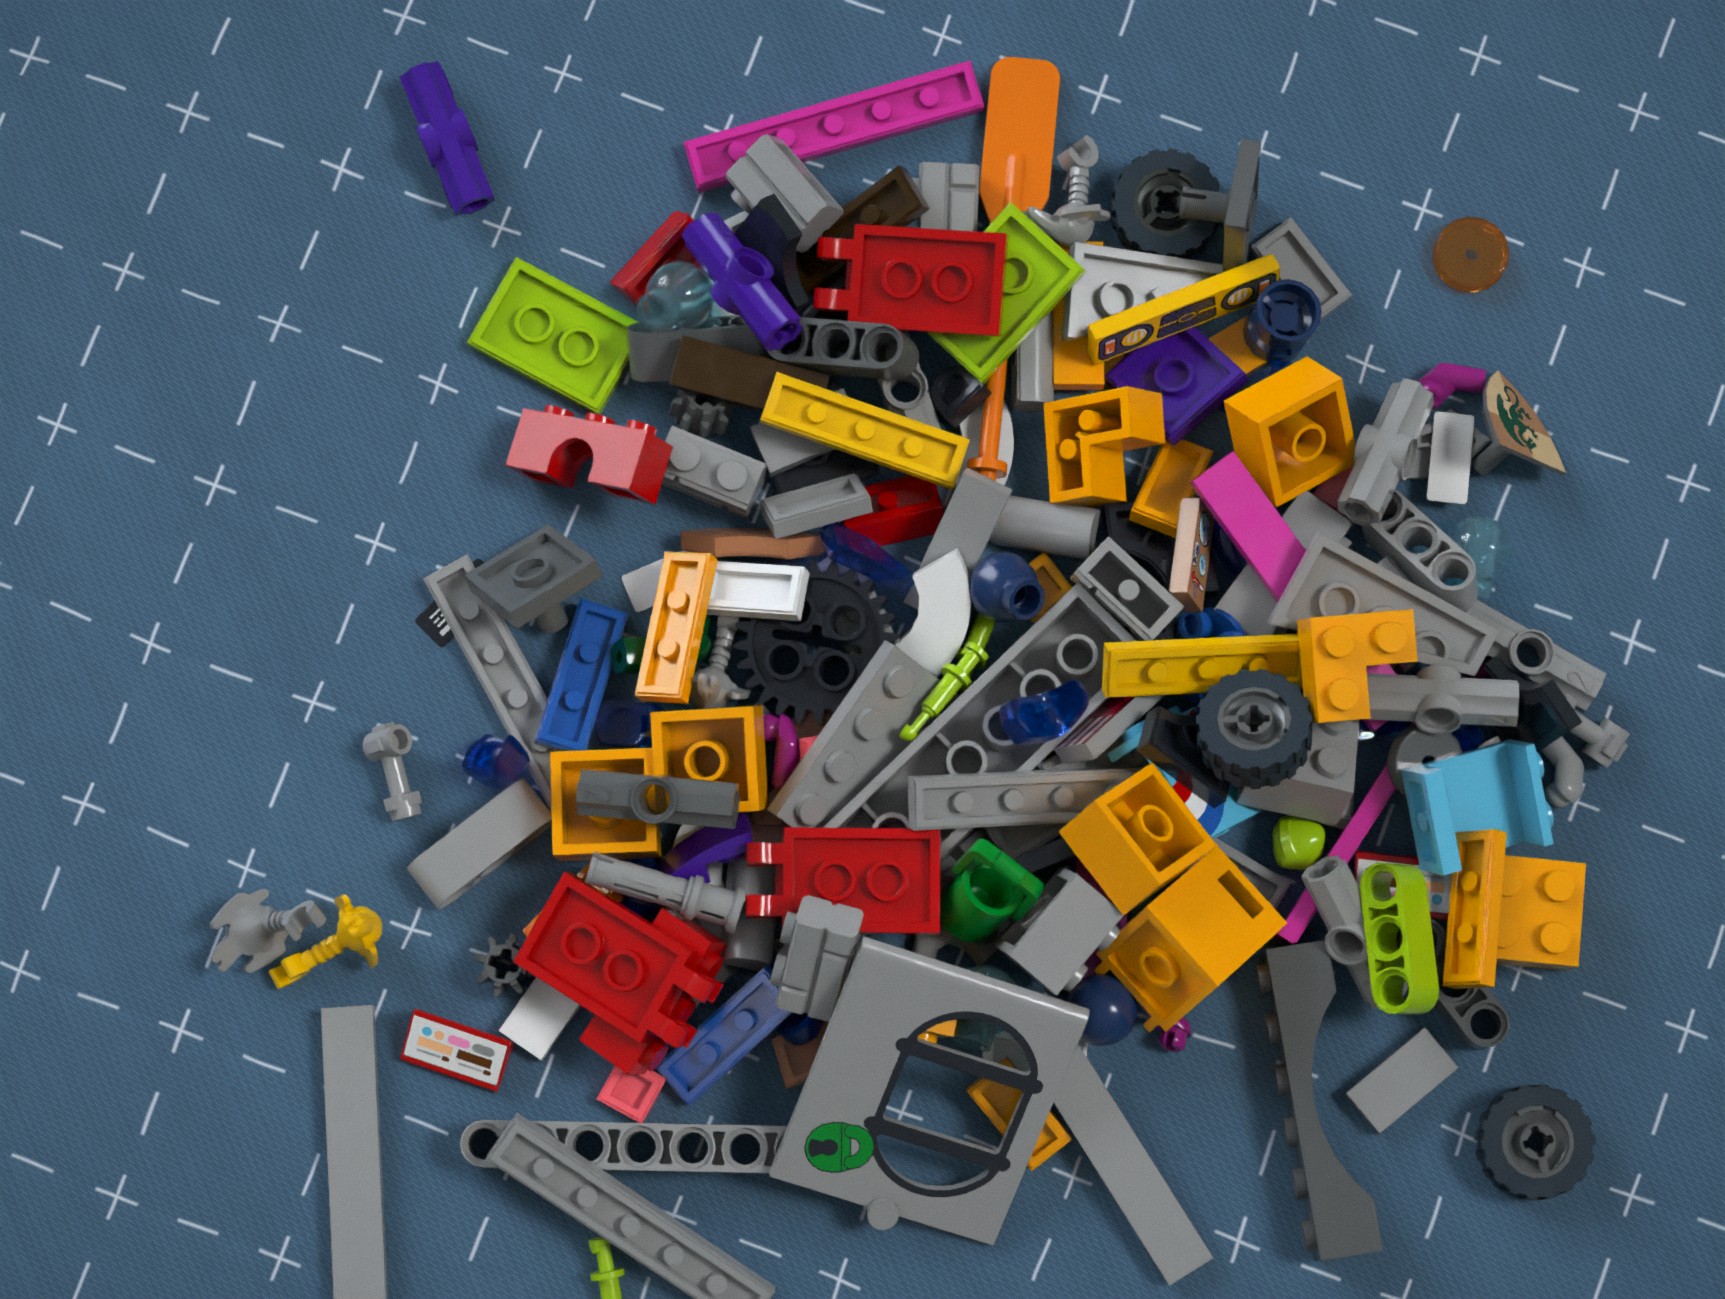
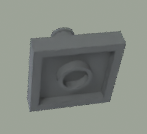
[1179,139,1261,272]
[464,524,603,634]

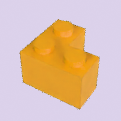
[1043,386,1165,508]
[1297,609,1418,723]

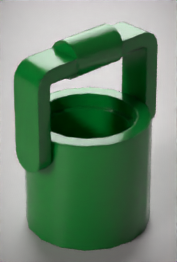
[940,839,1045,943]

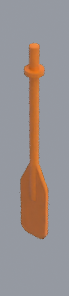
[967,57,1060,481]

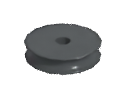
[1387,724,1462,796]

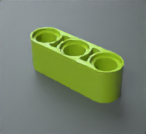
[1360,862,1439,1015]

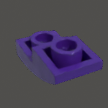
[656,812,754,883]

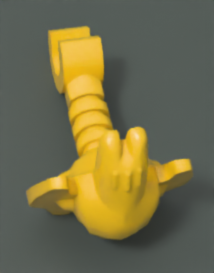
[268,894,383,989]

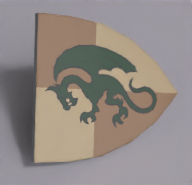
[1472,370,1566,476]

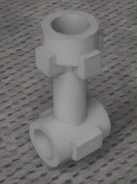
[1563,692,1630,768]
[363,722,422,822]

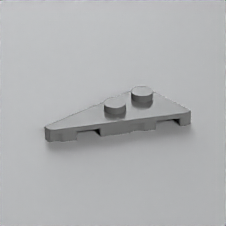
[1062,242,1223,342]

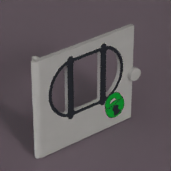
[769,937,1090,1245]

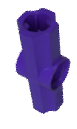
[400,61,495,216]
[682,212,803,351]

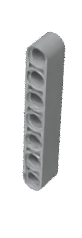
[460,1120,787,1174]

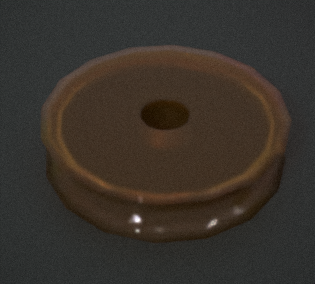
[1432,217,1509,293]

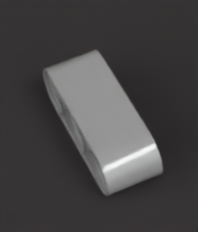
[1361,489,1478,612]
[407,778,552,910]

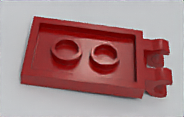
[813,224,1009,337]
[746,827,940,935]
[513,872,724,1049]

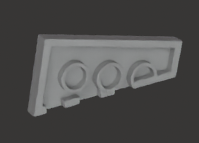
[1267,532,1500,676]
[767,640,960,828]

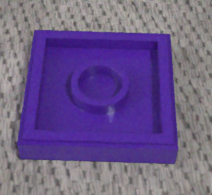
[1104,326,1248,447]

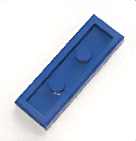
[534,598,629,751]
[656,965,794,1106]

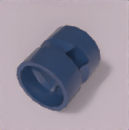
[1243,279,1322,365]

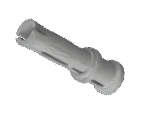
[584,851,746,934]

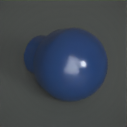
[969,552,1045,623]
[1066,970,1137,1046]

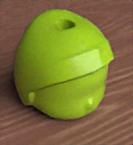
[1272,815,1325,870]

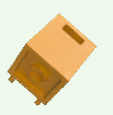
[1094,845,1287,1032]

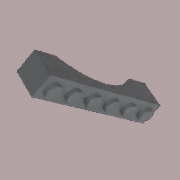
[1255,940,1383,1261]

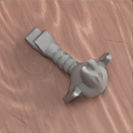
[1022,135,1110,248]
[689,616,751,709]
[210,889,326,973]

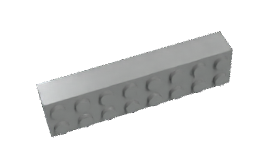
[823,582,1136,942]

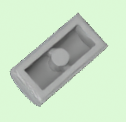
[1010,309,1054,412]
[990,495,1101,560]
[720,858,777,971]

